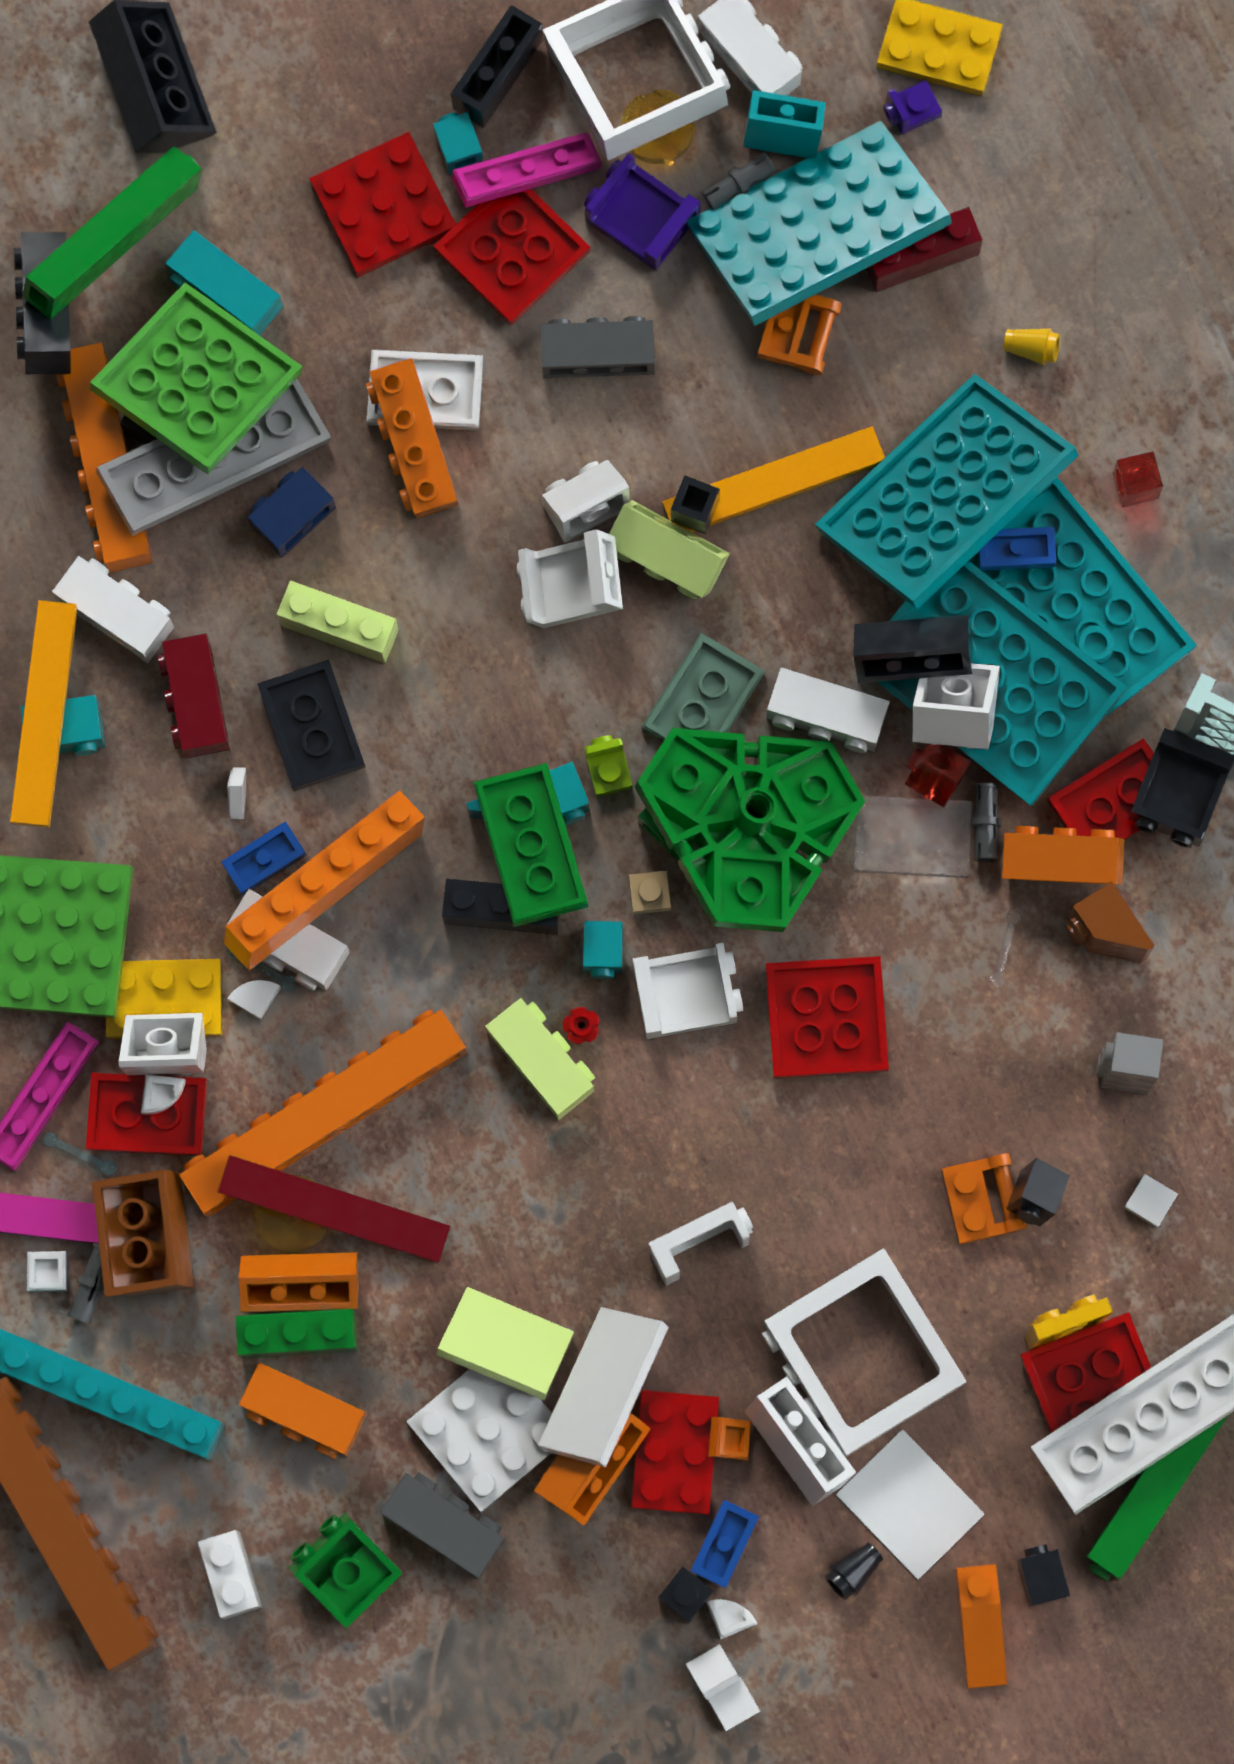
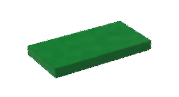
[473,763,588,927]

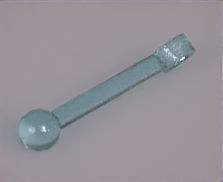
[226,948,297,992]
[43,1132,117,1176]

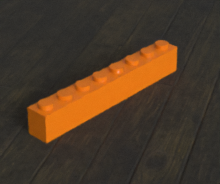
[179,1009,467,1218]

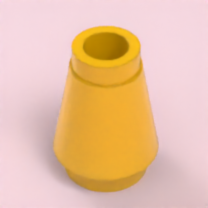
[1003,328,1060,365]

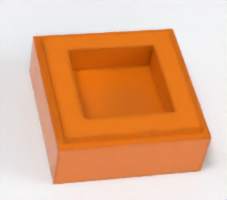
[708,1417,751,1461]

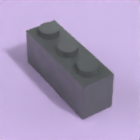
[541,316,655,378]
[380,1472,506,1579]

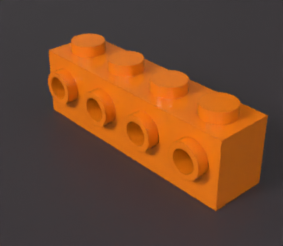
[366,358,459,519]

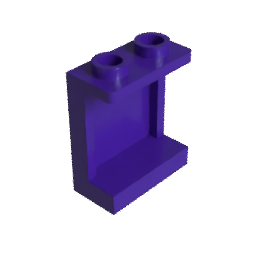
[583,153,701,271]

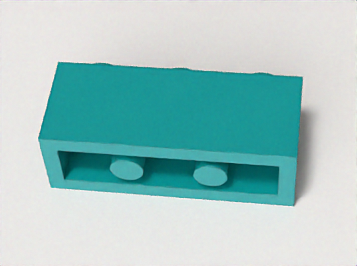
[165,230,283,335]

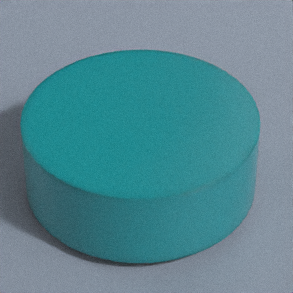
[1075,625,1114,665]

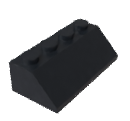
[88,0,217,153]

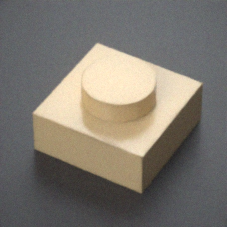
[629,871,671,915]

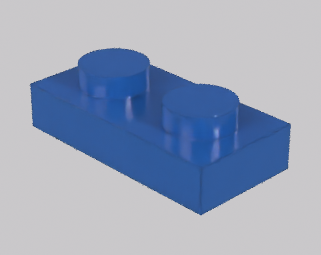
[978,527,1056,571]
[221,821,307,896]
[690,1500,759,1589]

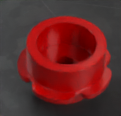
[562,1007,600,1044]

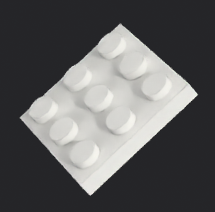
[406,1369,552,1513]

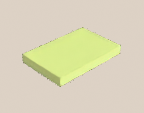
[436,1287,574,1400]

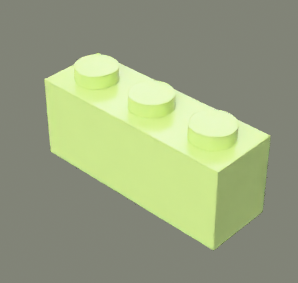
[609,500,730,599]
[276,580,399,664]
[485,998,595,1120]

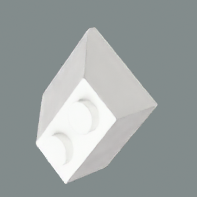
[542,459,630,543]
[912,663,1000,749]
[119,1013,207,1075]

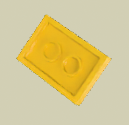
[876,0,1003,96]
[106,959,222,1039]
[1024,1294,1113,1350]

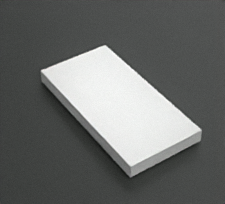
[538,1307,669,1467]

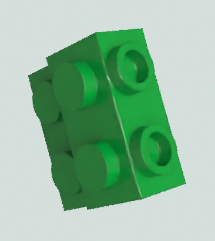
[288,1512,403,1629]

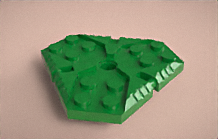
[634,728,866,932]

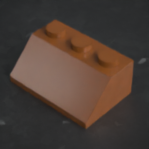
[92,1169,194,1297]

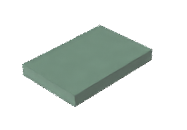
[642,633,765,742]

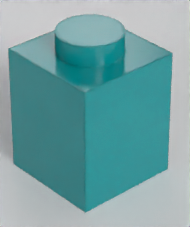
[433,112,483,176]
[583,921,623,979]

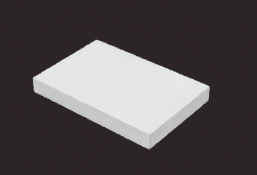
[367,350,484,431]

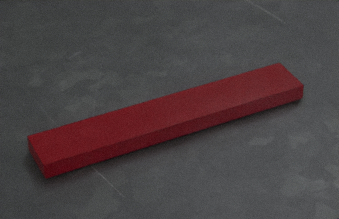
[217,1155,450,1263]

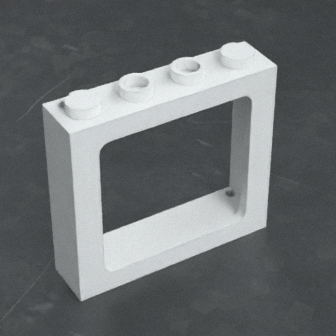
[542,0,730,161]
[761,1248,967,1458]

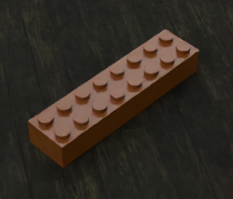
[0,1376,159,1672]

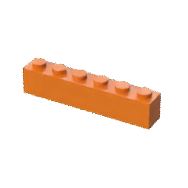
[56,342,153,573]
[224,790,425,971]

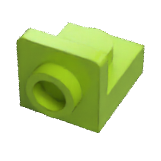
[584,735,633,798]

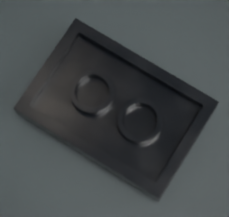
[257,660,365,791]

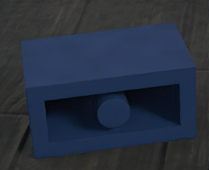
[248,467,336,558]

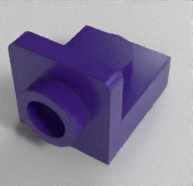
[883,80,942,135]

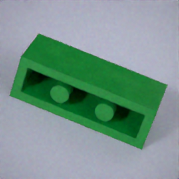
[236,1309,358,1359]

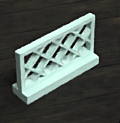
[1173,673,1234,755]

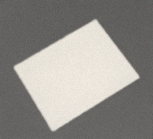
[836,1429,985,1580]

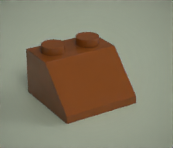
[1066,882,1154,963]

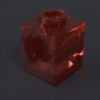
[1113,451,1163,508]
[905,744,971,808]

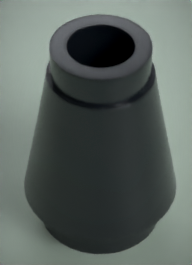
[825,1542,883,1600]

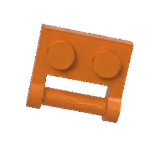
[758,294,842,375]
[941,1153,1027,1245]

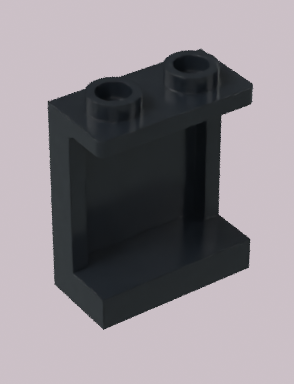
[1128,728,1234,848]

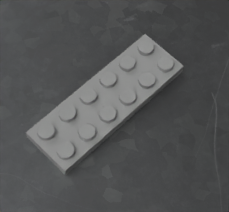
[96,378,331,536]

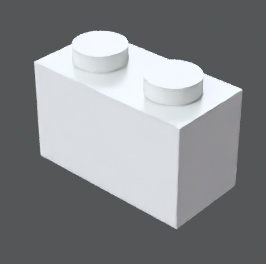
[198,1530,262,1619]

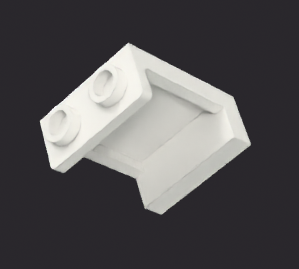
[517,529,623,628]
[632,943,743,1039]
[648,1201,753,1286]

